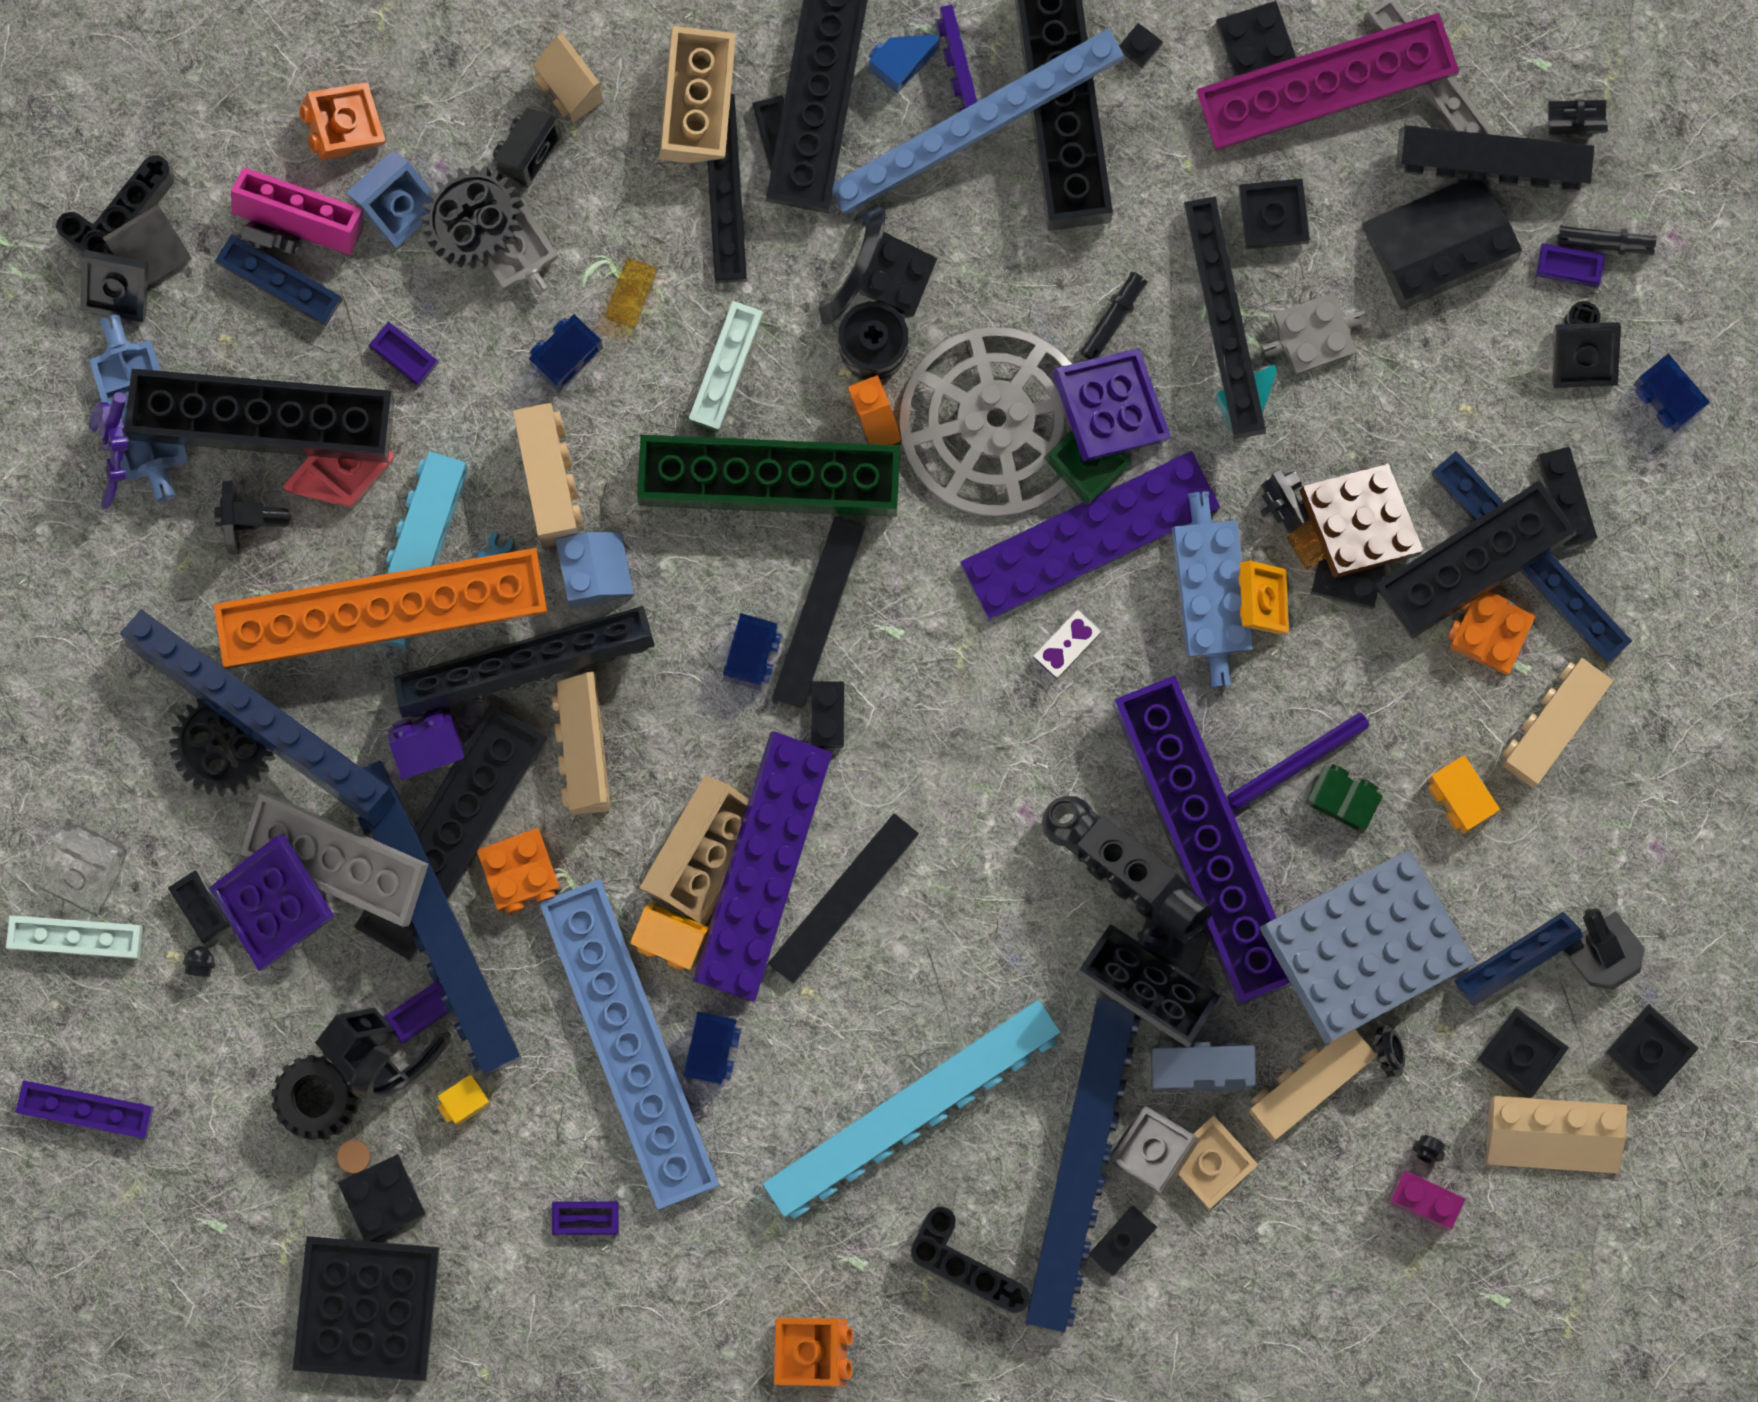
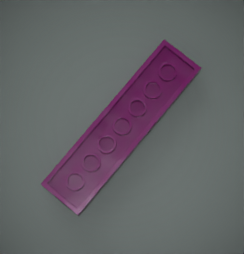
[1196,12,1459,151]

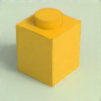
[437,1074,491,1126]

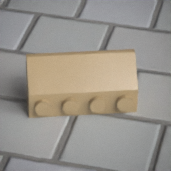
[658,26,736,163]
[551,672,611,815]
[639,775,749,925]
[1486,1096,1627,1174]

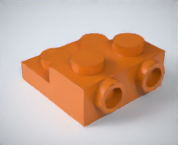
[299,82,385,161]
[1447,591,1536,676]
[477,828,561,915]
[774,1317,853,1387]

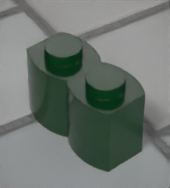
[1305,764,1383,833]

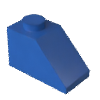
[869,35,940,94]

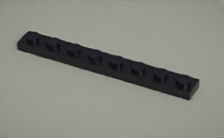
[1184,196,1266,440]

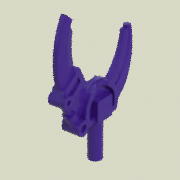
[89,392,128,509]

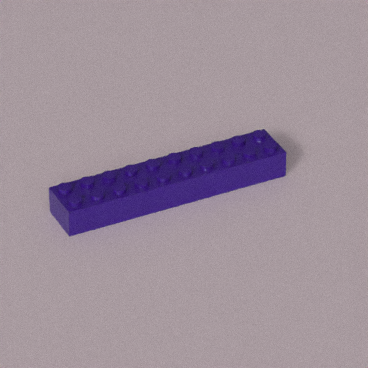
[1112,675,1292,1007]

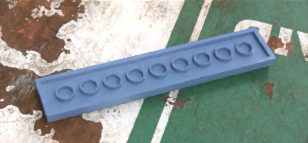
[539,879,720,1210]

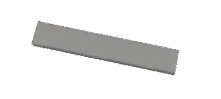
[1365,0,1496,135]

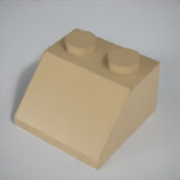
[533,33,603,123]

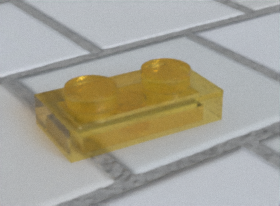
[605,257,658,329]

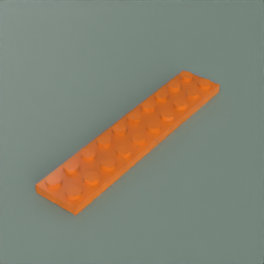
[214,548,548,670]

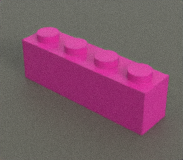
[231,167,363,255]

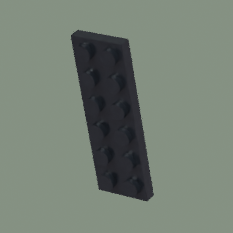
[1375,480,1576,639]

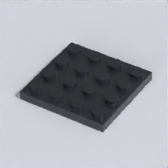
[292,1236,440,1382]

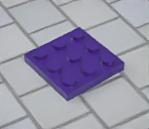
[1052,348,1171,462]
[208,834,335,971]

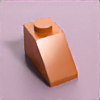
[848,375,902,445]

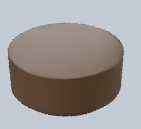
[337,1140,371,1174]

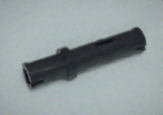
[1557,225,1656,256]
[1079,271,1148,360]

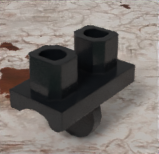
[1547,99,1608,135]
[1260,470,1310,534]

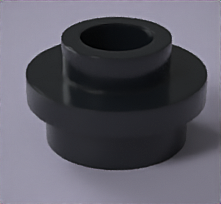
[1412,1135,1445,1164]

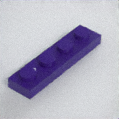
[935,4,978,112]
[15,1080,154,1140]

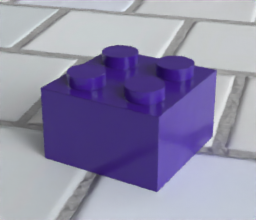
[387,707,464,780]

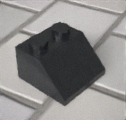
[492,108,562,188]

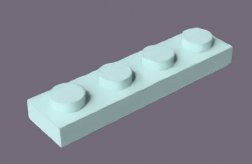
[689,301,763,432]
[6,915,143,959]

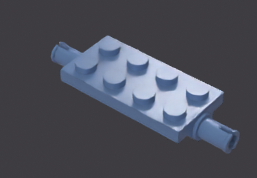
[89,315,190,502]
[1172,492,1253,688]

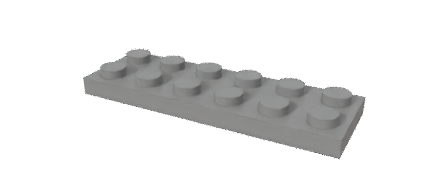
[240,792,429,927]

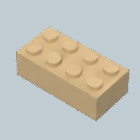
[513,403,585,548]

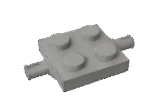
[470,204,558,295]
[1261,292,1368,375]

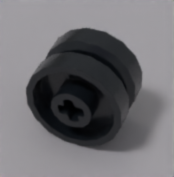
[838,301,909,380]

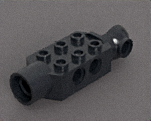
[1041,795,1212,943]

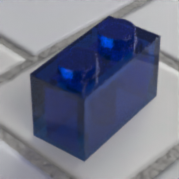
[529,314,603,392]
[1634,353,1710,433]
[723,613,783,691]
[683,1011,742,1087]

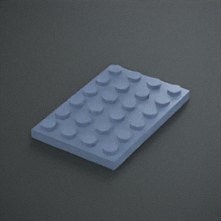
[1259,849,1476,1045]

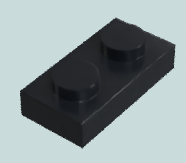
[811,681,844,748]

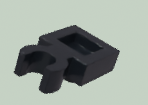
[241,221,302,254]

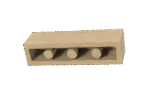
[1502,658,1614,789]
[1248,1030,1377,1142]

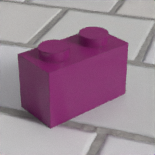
[1387,1170,1466,1231]

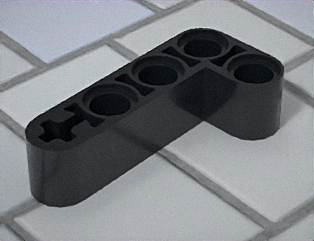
[56,155,174,256]
[910,1206,1030,1314]

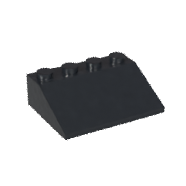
[1361,179,1523,310]
[1076,924,1221,1048]

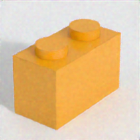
[1427,755,1500,835]
[630,902,709,970]

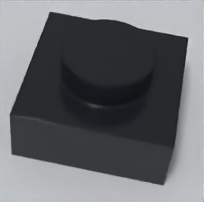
[1119,22,1163,69]

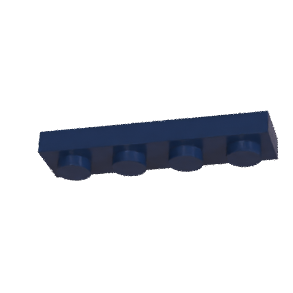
[215,234,343,326]
[1454,912,1583,1007]

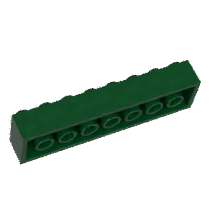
[637,435,900,517]

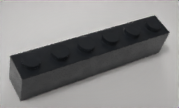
[1396,125,1595,192]

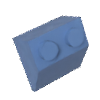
[346,150,433,248]
[556,532,634,608]

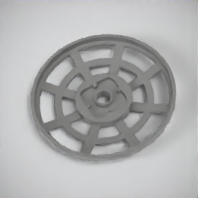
[899,327,1071,518]

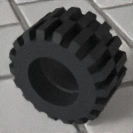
[271,1055,359,1141]

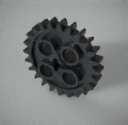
[421,166,525,269]
[169,698,275,797]

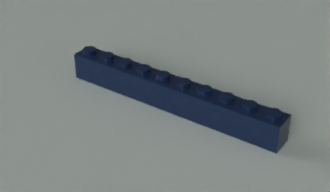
[120,609,396,826]
[357,760,522,1076]
[1025,998,1141,1333]

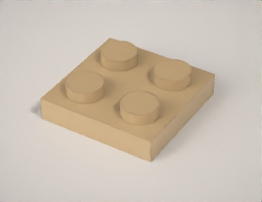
[1178,1115,1258,1210]

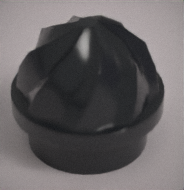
[182,946,215,977]

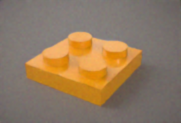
[1238,560,1289,635]

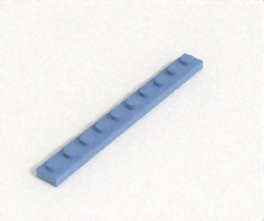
[832,28,1126,215]

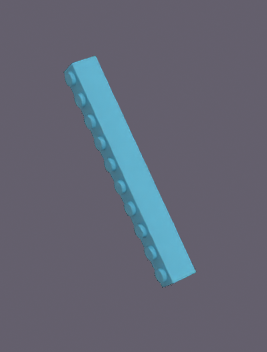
[763,1000,1061,1220]

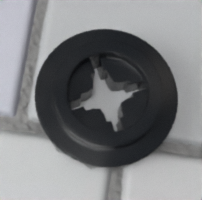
[1374,1025,1405,1078]

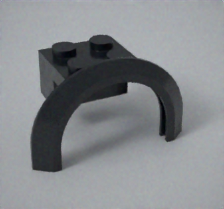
[818,205,937,325]
[315,1007,451,1099]

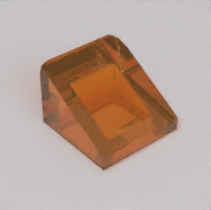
[1286,520,1326,570]

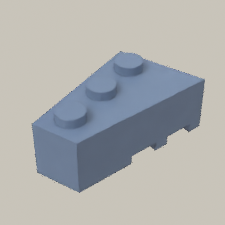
[1151,1042,1256,1091]

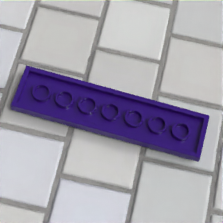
[960,451,1221,621]
[692,731,832,1002]

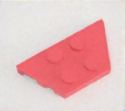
[282,450,394,508]

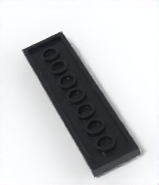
[765,0,868,214]
[393,606,655,718]
[354,704,548,962]

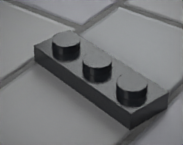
[1537,446,1598,548]

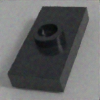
[168,870,231,944]
[1089,1205,1157,1277]

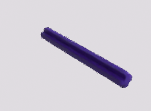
[1227,713,1369,810]

